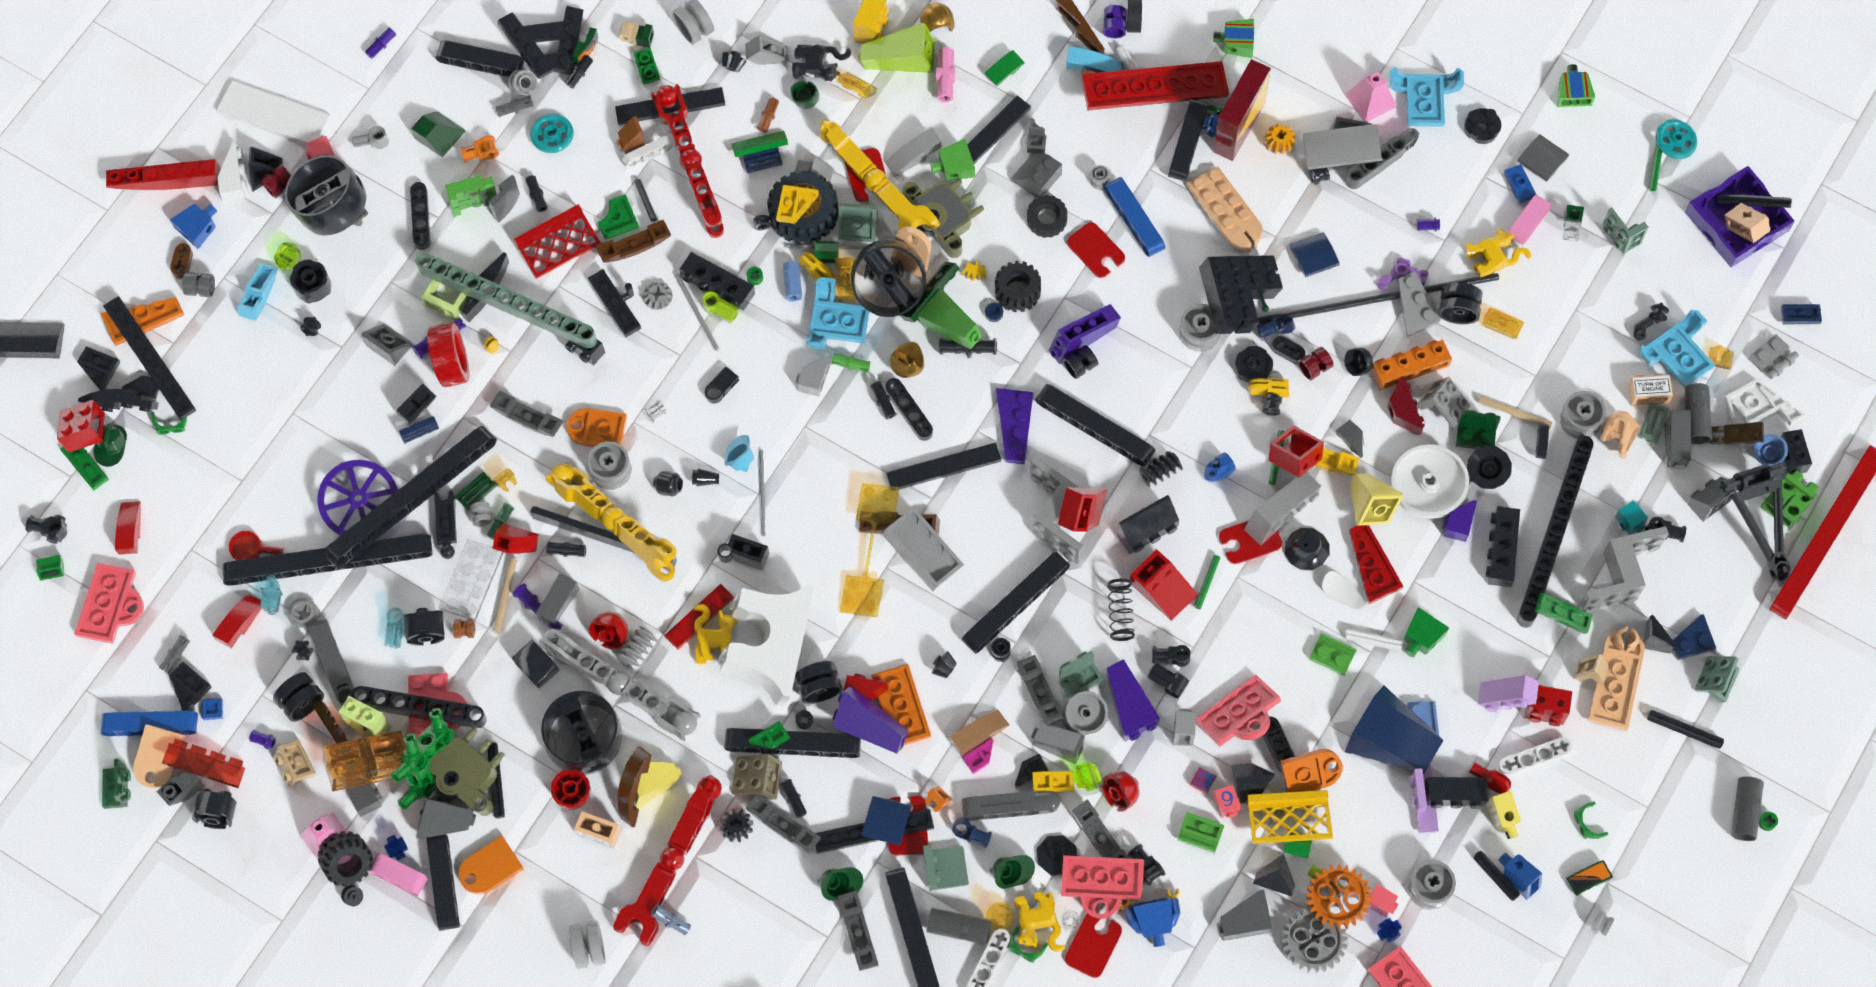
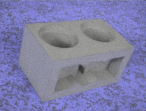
[1173,709,1196,746]

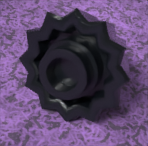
[722,50,747,72]
[931,651,957,678]

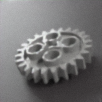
[1281,908,1348,974]

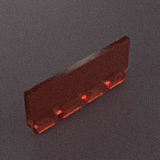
[161,738,245,788]

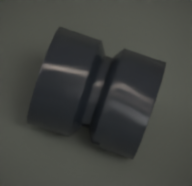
[1063,345,1099,379]

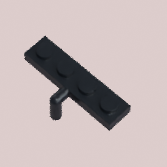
[587,269,642,338]

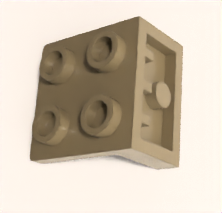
[731,754,782,800]

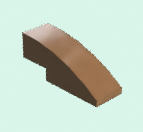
[950,710,1010,756]

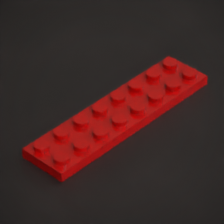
[1081,61,1229,111]

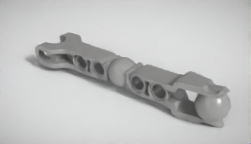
[543,629,701,741]

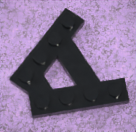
[497,5,584,80]

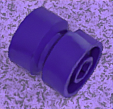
[1103,5,1127,39]

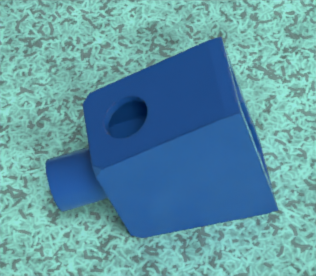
[170,204,218,249]
[1498,852,1543,900]

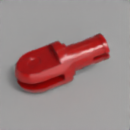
[1469,762,1512,794]

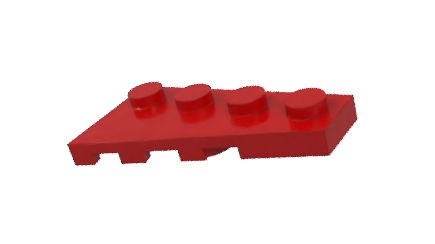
[1349,525,1404,604]

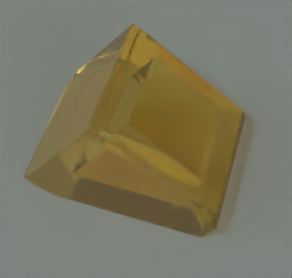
[1708,345,1734,370]

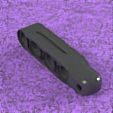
[1346,128,1420,189]
[308,618,354,706]
[961,791,1060,821]

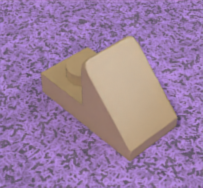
[1573,654,1608,684]

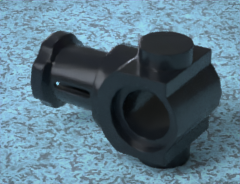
[25,515,67,544]

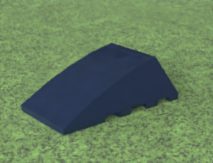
[1344,685,1444,775]

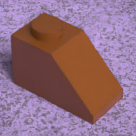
[616,116,645,155]

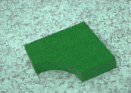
[598,194,639,240]

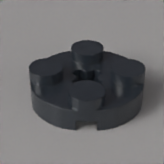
[1464,108,1502,144]
[1235,346,1273,383]

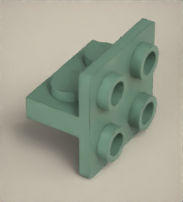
[1694,656,1740,702]

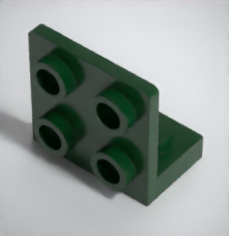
[1455,410,1501,449]

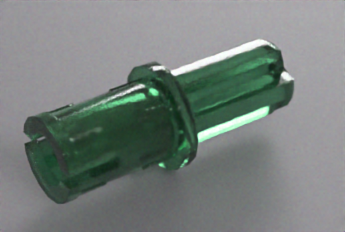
[487,503,514,540]

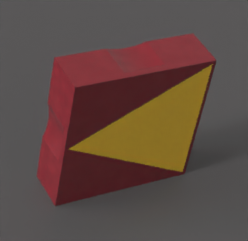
[1213,59,1271,161]

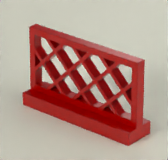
[514,204,601,279]

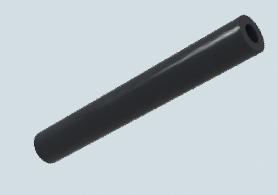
[634,179,658,223]

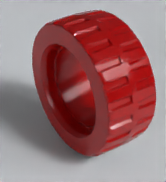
[427,322,470,387]

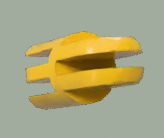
[798,252,836,282]
[1248,378,1290,398]

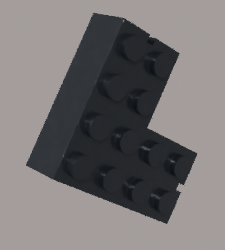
[1199,255,1283,334]

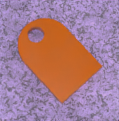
[567,408,627,447]
[1280,749,1343,792]
[459,835,524,895]

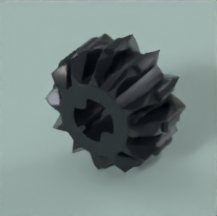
[720,809,754,843]

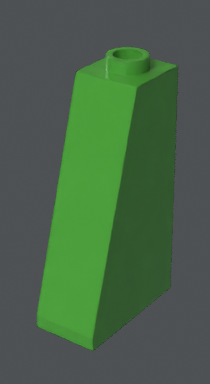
[917,289,982,349]

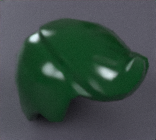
[790,81,820,109]

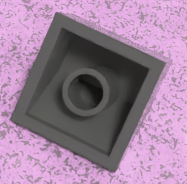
[1011,153,1062,198]
[1688,477,1738,522]

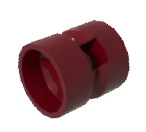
[260,165,291,199]
[1298,346,1334,381]

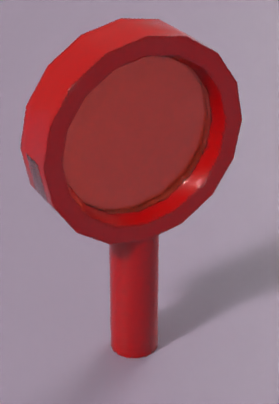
[229,531,284,561]

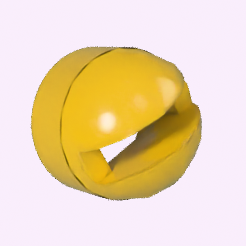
[483,337,499,353]

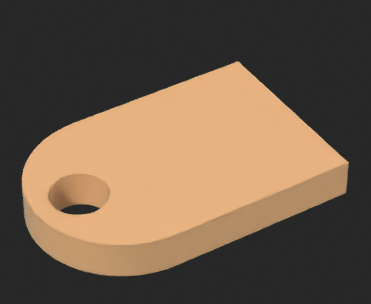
[891,227,931,278]
[133,724,185,788]

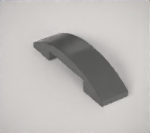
[490,390,564,437]
[1017,655,1064,725]
[745,794,821,854]
[1071,799,1130,859]
[838,891,879,972]

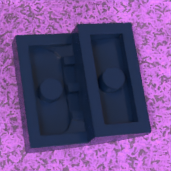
[1290,232,1340,278]
[862,796,911,846]

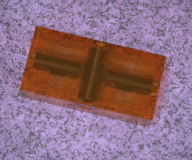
[323,730,406,792]

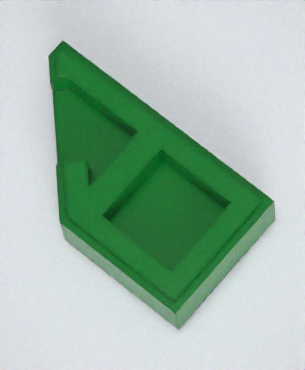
[748,721,790,749]

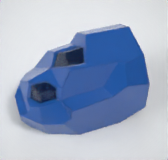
[1204,452,1236,482]

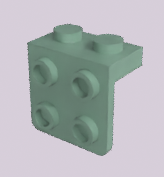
[1058,651,1104,698]

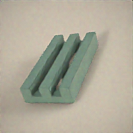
[1639,403,1669,444]

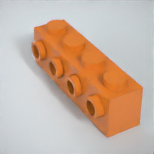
[1371,339,1452,391]

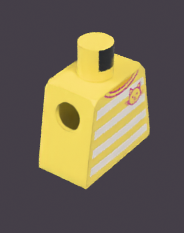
[1485,791,1521,840]

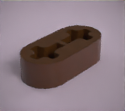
[170,243,193,278]

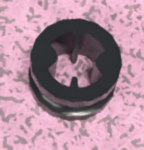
[753,215,771,231]
[795,710,813,730]

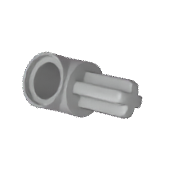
[352,126,389,149]

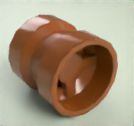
[453,619,476,639]

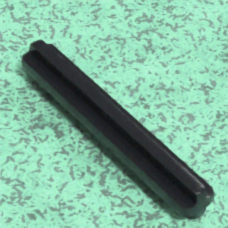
[1716,193,1792,208]
[1647,710,1724,749]
[487,742,505,819]

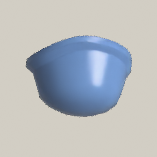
[1753,434,1788,466]

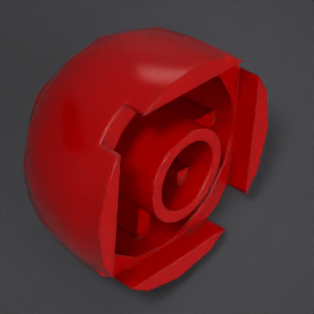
[588,612,629,650]
[551,769,591,810]
[1101,771,1140,812]

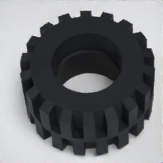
[995,261,1041,313]
[318,831,373,887]

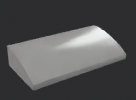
[1303,124,1382,170]
[883,507,964,592]

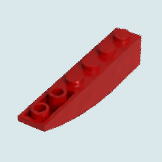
[106,159,221,190]

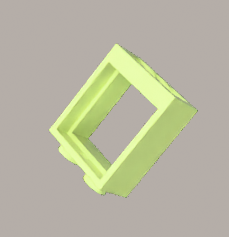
[421,263,477,320]
[338,696,391,744]

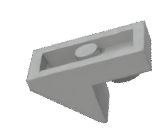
[795,157,834,182]

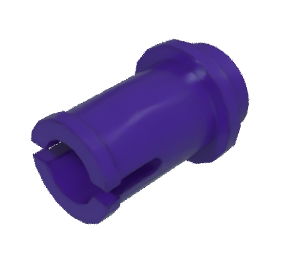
[1417,217,1440,232]
[249,730,276,749]

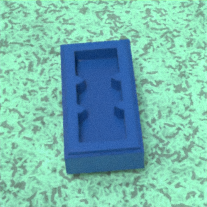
[1504,164,1536,204]

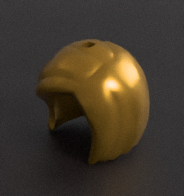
[920,2,955,32]
[889,342,925,378]

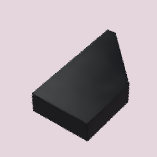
[122,375,159,398]

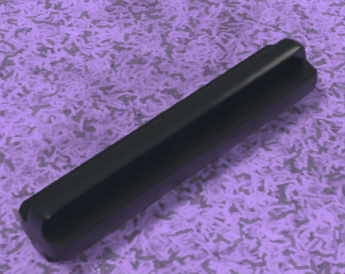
[1473,850,1520,901]

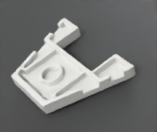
[1724,378,1805,453]

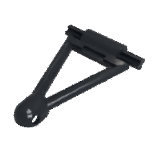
[1719,463,1790,581]

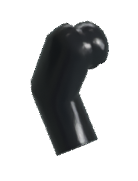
[1633,316,1654,341]

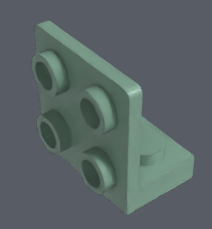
[1603,207,1649,254]
[923,845,969,891]

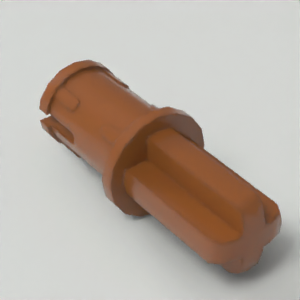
[756,97,779,133]

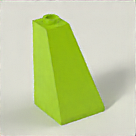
[858,23,936,73]

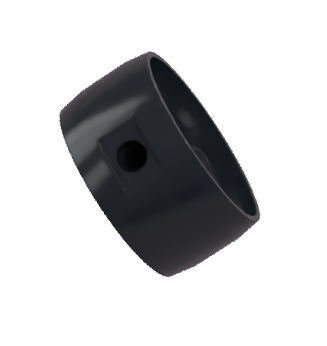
[285,155,367,236]
[851,239,926,317]
[541,691,622,775]

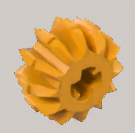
[1265,123,1296,155]

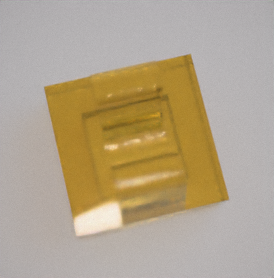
[492,468,517,492]

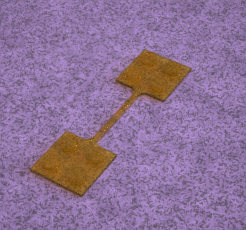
[840,483,900,617]

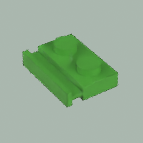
[1309,633,1357,676]
[1177,812,1225,853]

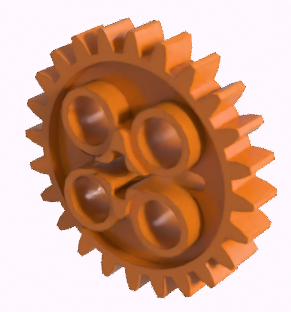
[1306,864,1372,930]

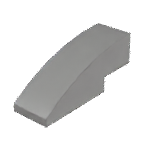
[885,127,942,177]

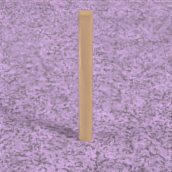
[1478,396,1553,429]
[493,558,517,633]

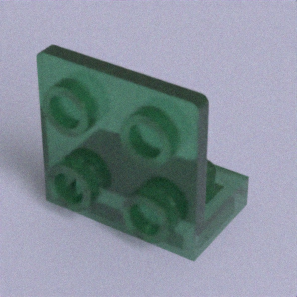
[102,758,131,809]

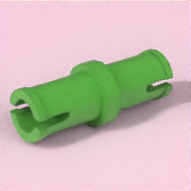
[831,353,871,373]

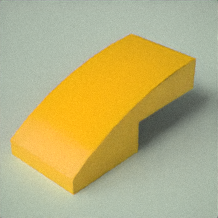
[1315,448,1359,476]
[1033,771,1074,792]

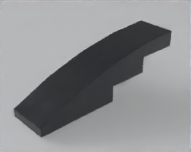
[461,252,509,323]

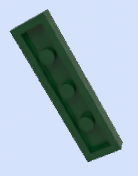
[900,261,960,323]

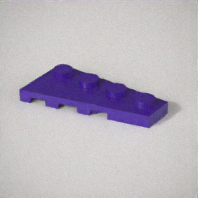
[996,388,1034,465]

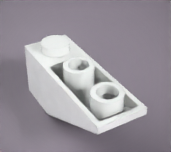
[217,141,247,202]

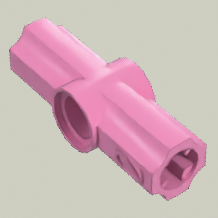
[936,47,955,103]

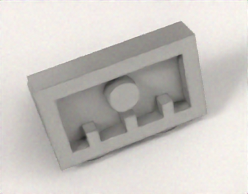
[1417,376,1470,428]

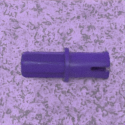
[365,27,396,59]

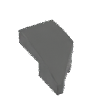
[1027,118,1047,154]
[1335,419,1364,458]

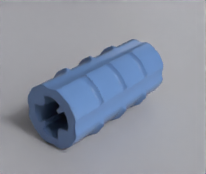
[783,261,802,302]

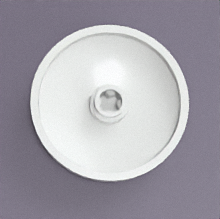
[1391,445,1469,519]

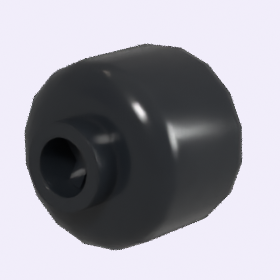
[653,471,683,497]

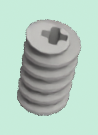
[616,626,658,669]

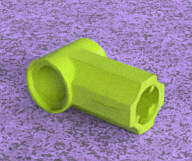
[702,291,739,323]

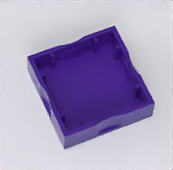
[1685,166,1795,268]

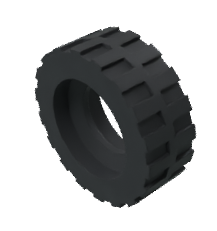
[1027,195,1068,238]

